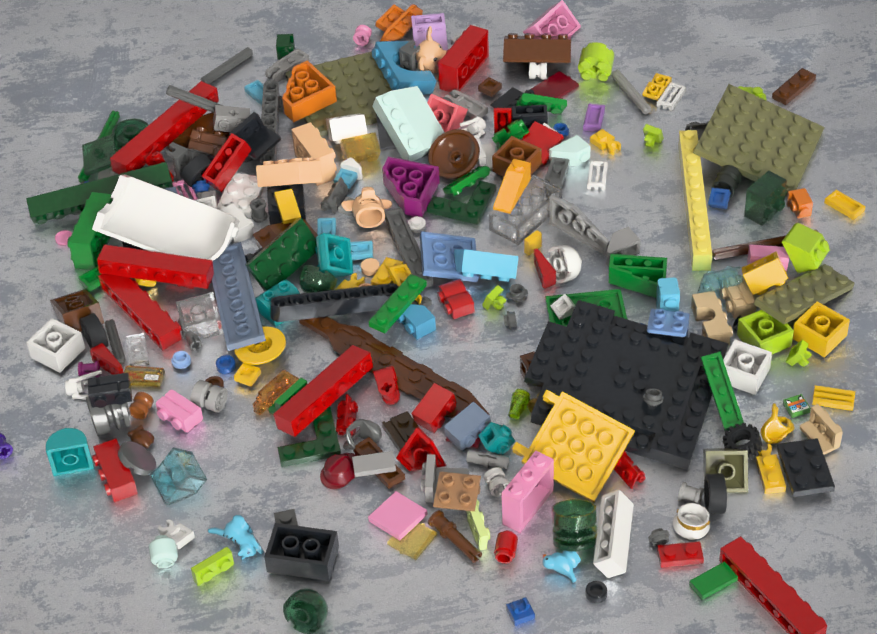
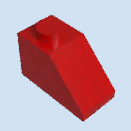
[494,108,512,134]

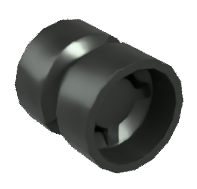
[712,165,742,198]

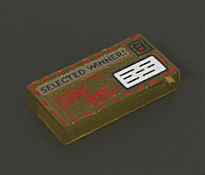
[124,366,165,387]

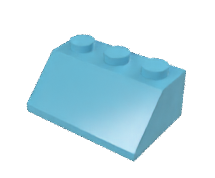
[454,249,519,282]

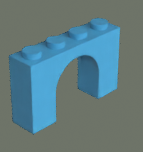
[372,41,436,95]

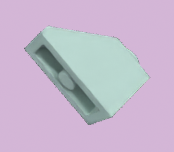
[549,135,590,166]

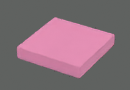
[368,491,428,541]

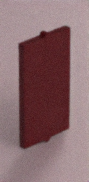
[529,71,579,98]

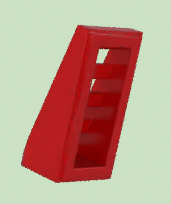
[534,248,556,289]
[90,343,124,375]

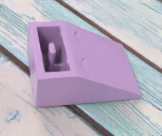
[411,13,448,62]

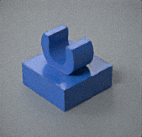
[506,597,535,626]

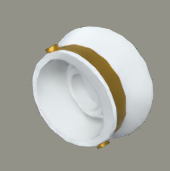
[673,503,710,540]

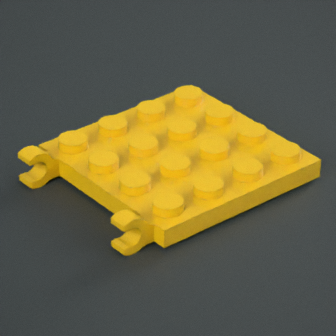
[512,390,635,503]

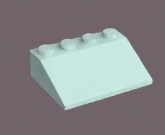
[372,86,445,161]

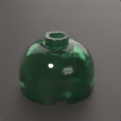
[299,265,338,293]
[283,589,328,634]

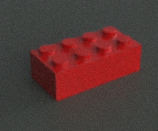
[437,25,489,93]

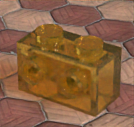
[340,132,381,164]

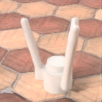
[460,116,486,138]
[65,370,102,400]

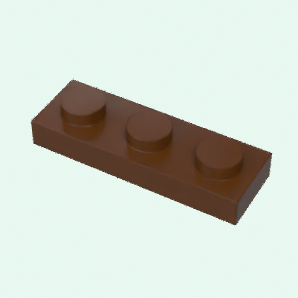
[772,68,816,105]
[353,437,405,489]

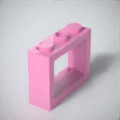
[502,451,554,533]

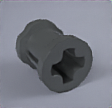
[250,198,268,222]

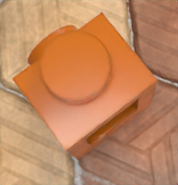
[786,188,813,218]

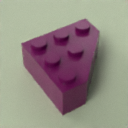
[382,157,440,217]

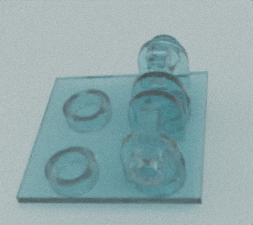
[697,266,743,293]

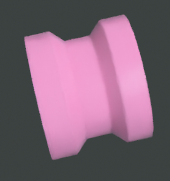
[353,25,372,46]

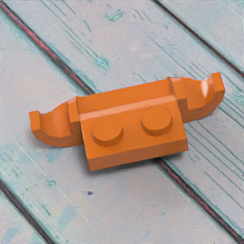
[375,4,423,42]

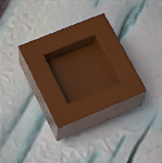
[478,77,502,97]

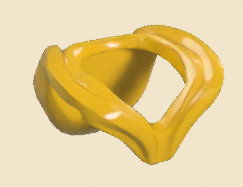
[760,403,794,444]

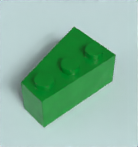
[609,254,667,298]

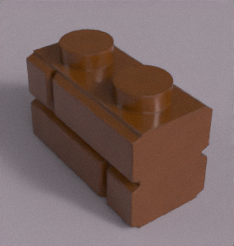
[188,127,228,156]

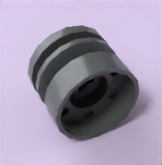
[85,396,131,436]

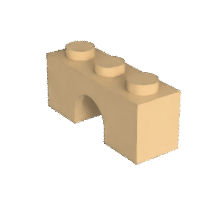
[691,291,733,345]

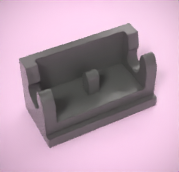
[399,40,420,71]
[165,142,190,182]

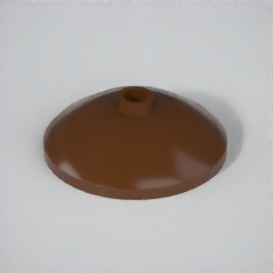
[429,129,480,179]

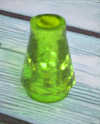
[508,389,531,420]

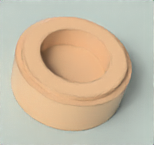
[361,258,379,276]

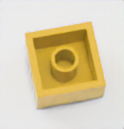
[742,251,788,295]
[793,301,850,358]

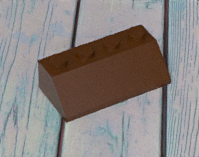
[503,33,571,63]

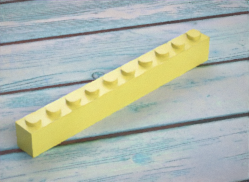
[678,130,712,271]

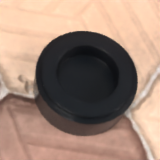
[585,581,607,603]

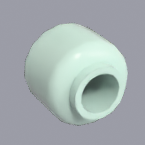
[149,535,178,569]

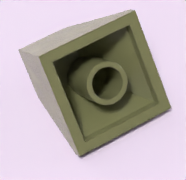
[703,448,748,493]

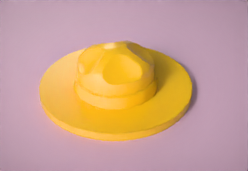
[234,326,286,365]

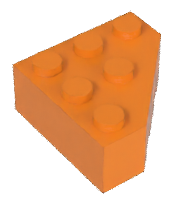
[282,60,337,123]

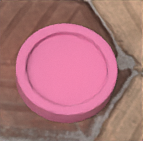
[55,230,72,245]

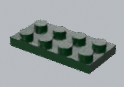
[245,218,317,292]

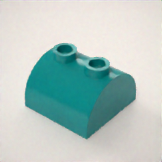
[315,233,353,278]
[255,280,300,327]
[46,428,94,476]

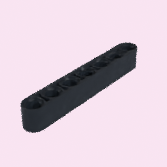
[271,284,399,322]

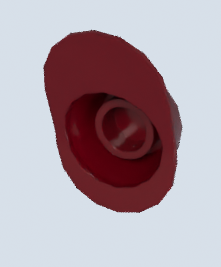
[320,453,357,489]

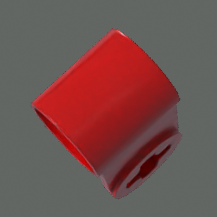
[373,365,400,405]

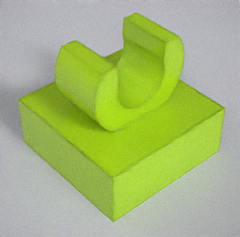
[643,124,664,148]
[482,285,507,311]
[786,339,812,367]

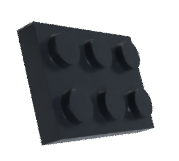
[777,438,835,497]

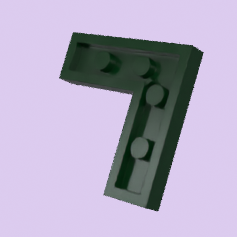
[427,181,497,225]
[277,406,341,467]

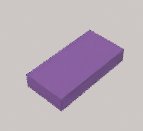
[583,104,605,132]

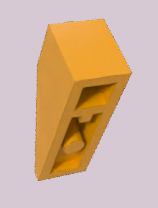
[493,159,531,214]

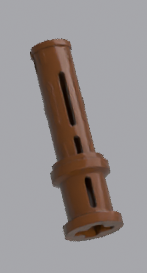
[428,510,482,563]

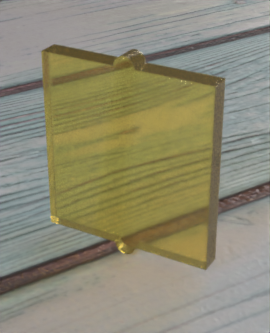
[387,523,437,560]

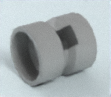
[190,380,228,413]

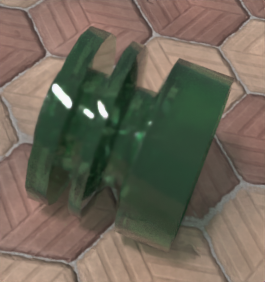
[551,499,597,551]

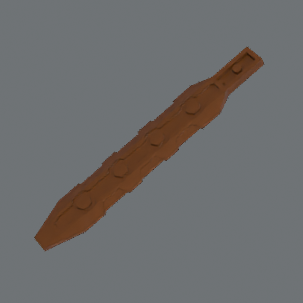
[299,317,490,419]

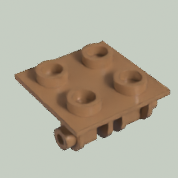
[433,472,481,512]

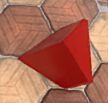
[396,427,447,471]

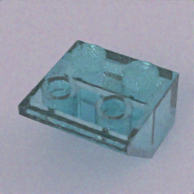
[151,447,207,505]

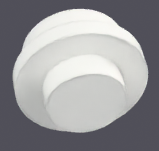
[408,216,426,233]

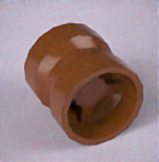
[129,392,154,420]

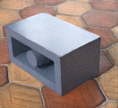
[443,401,491,451]

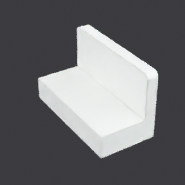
[474,135,495,170]

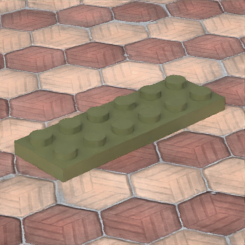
[754,264,855,324]

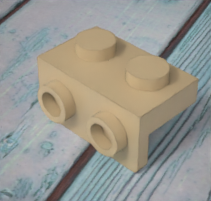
[800,404,843,454]

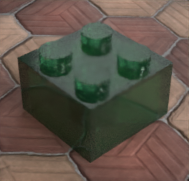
[744,171,787,226]

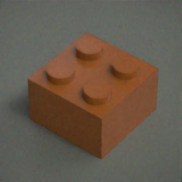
[492,136,542,177]

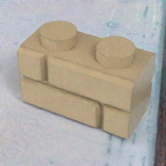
[719,276,757,319]

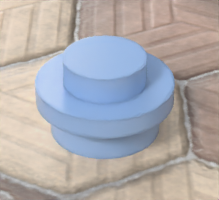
[171,351,191,369]

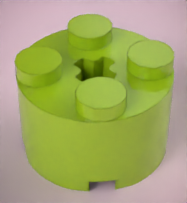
[578,42,615,81]

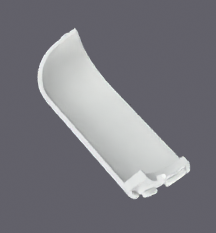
[92,174,240,260]

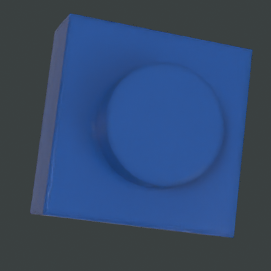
[708,188,731,209]

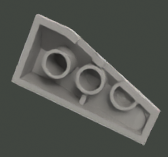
[549,195,609,256]

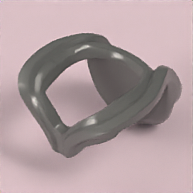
[343,419,382,450]

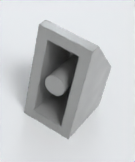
[606,227,640,267]

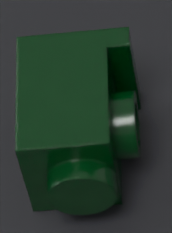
[276,34,295,60]

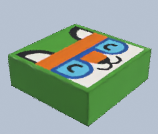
[783,394,811,418]

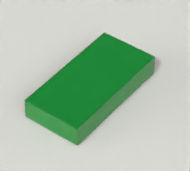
[689,562,738,600]

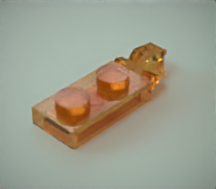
[252,370,299,415]

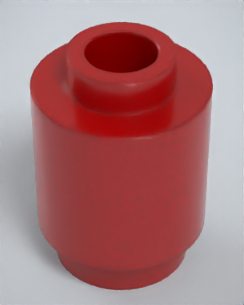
[494,530,518,564]

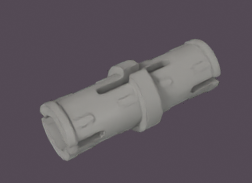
[466,449,509,470]

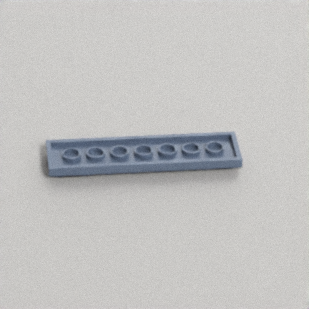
[212,242,266,351]

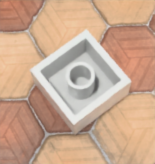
[326,113,367,144]
[26,318,85,372]
[723,340,772,395]

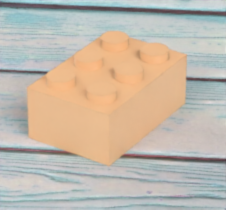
[291,122,337,186]
[256,158,322,187]

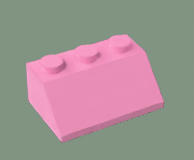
[523,0,581,36]

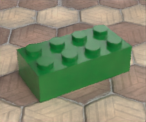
[67,192,113,270]

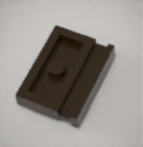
[382,411,419,452]

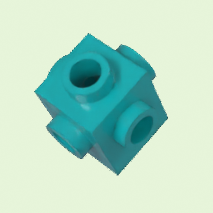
[478,422,516,455]

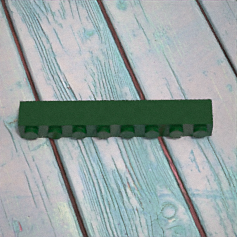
[26,162,174,224]

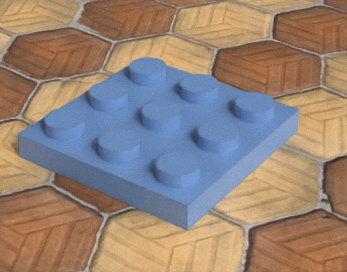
[420,231,479,282]

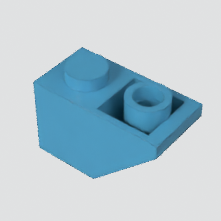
[397,304,436,340]

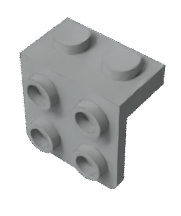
[421,454,469,503]

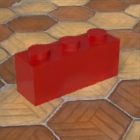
[201,133,252,192]
[92,438,138,503]

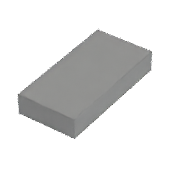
[352,451,396,477]

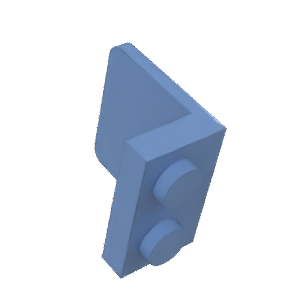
[647,309,690,337]

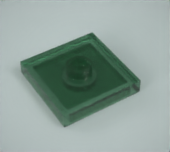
[82,134,117,176]

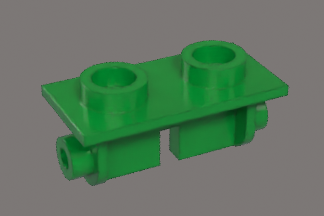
[492,119,529,149]

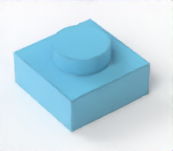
[334,168,358,189]

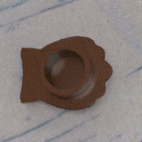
[127,425,154,448]

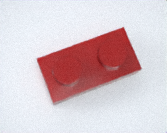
[657,541,704,568]

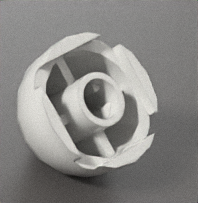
[546,245,582,283]

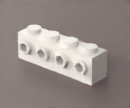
[593,490,634,578]

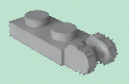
[265,48,309,82]
[443,90,488,119]

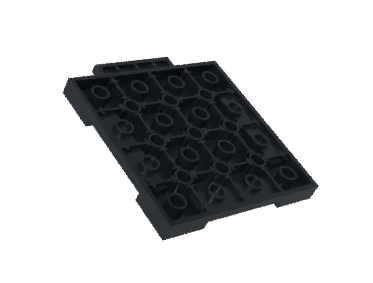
[524,300,729,470]

